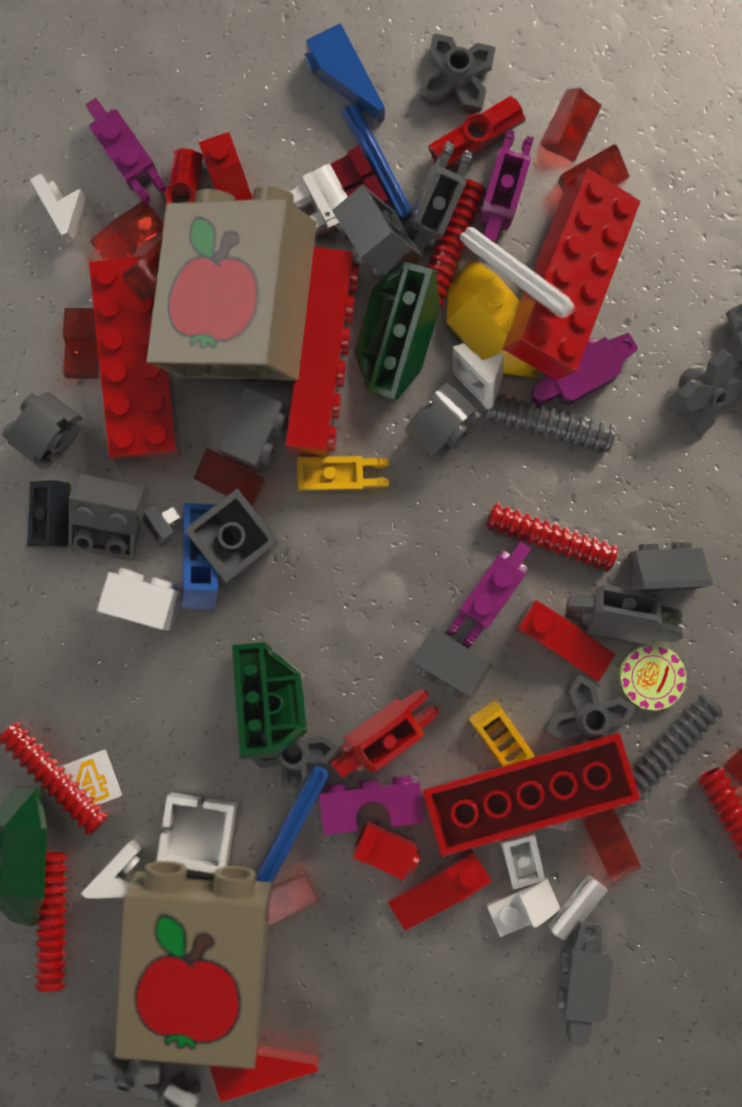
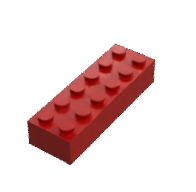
[502,168,641,380]
[286,246,359,457]
[89,254,181,463]
[422,732,641,857]

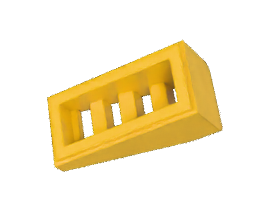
[469,700,535,766]

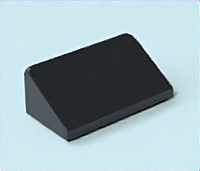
[27,480,71,548]

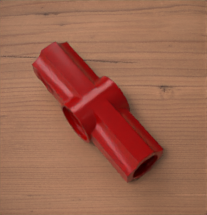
[428,95,526,169]
[161,148,203,246]

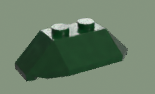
[354,261,440,400]
[232,642,307,760]
[0,787,47,927]

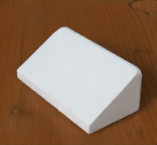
[548,874,607,941]

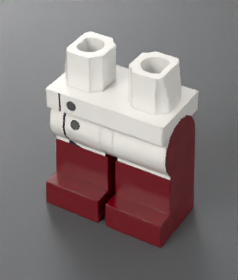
[290,145,388,238]

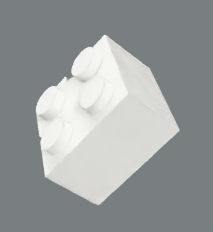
[97,568,181,631]
[157,792,238,873]

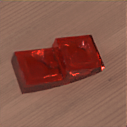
[90,202,164,260]
[63,308,99,378]
[580,808,642,882]

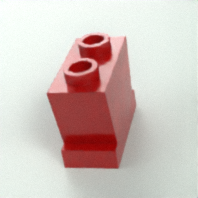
[353,818,420,881]

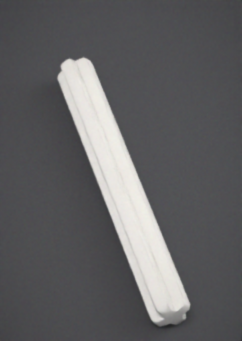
[460,227,573,317]

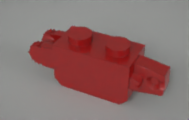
[330,689,439,778]

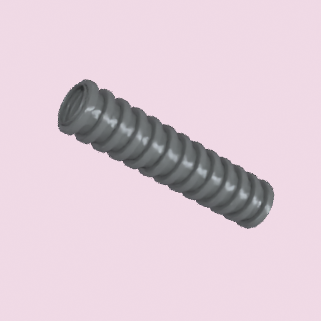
[483,394,616,453]
[628,694,723,808]

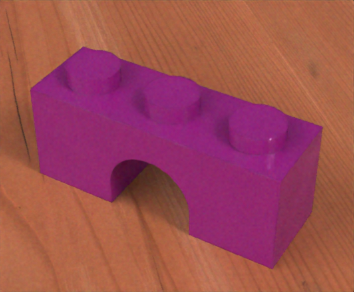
[319,775,425,835]

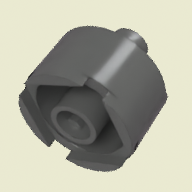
[405,383,483,463]
[2,392,82,469]

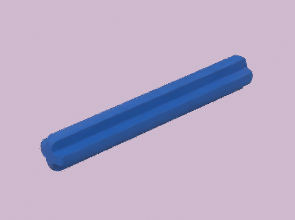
[342,103,412,221]
[256,765,329,885]

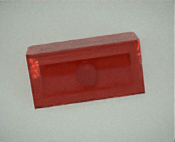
[540,87,602,162]
[558,143,630,192]
[193,447,267,507]
[268,870,319,925]

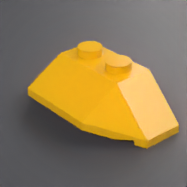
[446,260,541,379]

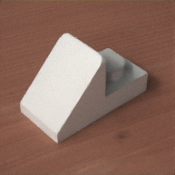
[30,173,86,245]
[452,343,504,409]
[499,831,545,890]
[81,839,143,898]
[486,877,561,937]

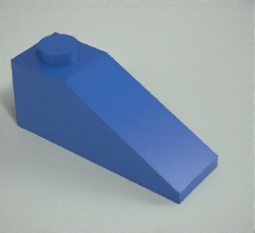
[304,23,385,122]
[181,503,218,609]

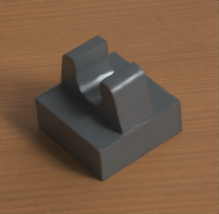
[142,505,182,547]
[157,1073,201,1107]

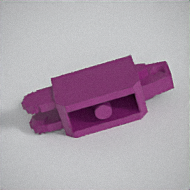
[85,98,167,205]
[478,130,534,243]
[530,333,638,406]
[445,541,531,649]

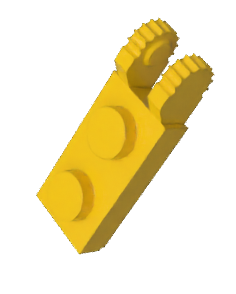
[297,456,389,491]

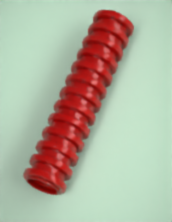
[427,179,486,308]
[486,502,618,573]
[0,722,109,835]
[697,767,742,860]
[35,852,68,992]

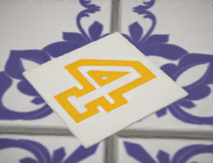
[60,749,123,805]

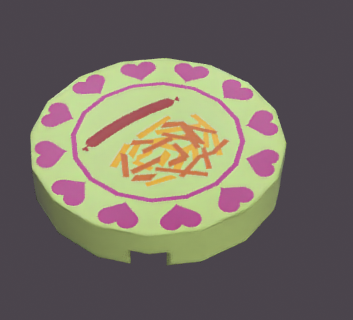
[619,644,687,711]

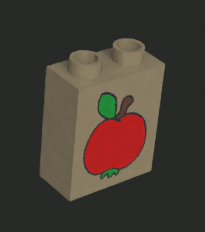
[147,186,317,380]
[115,861,271,1068]

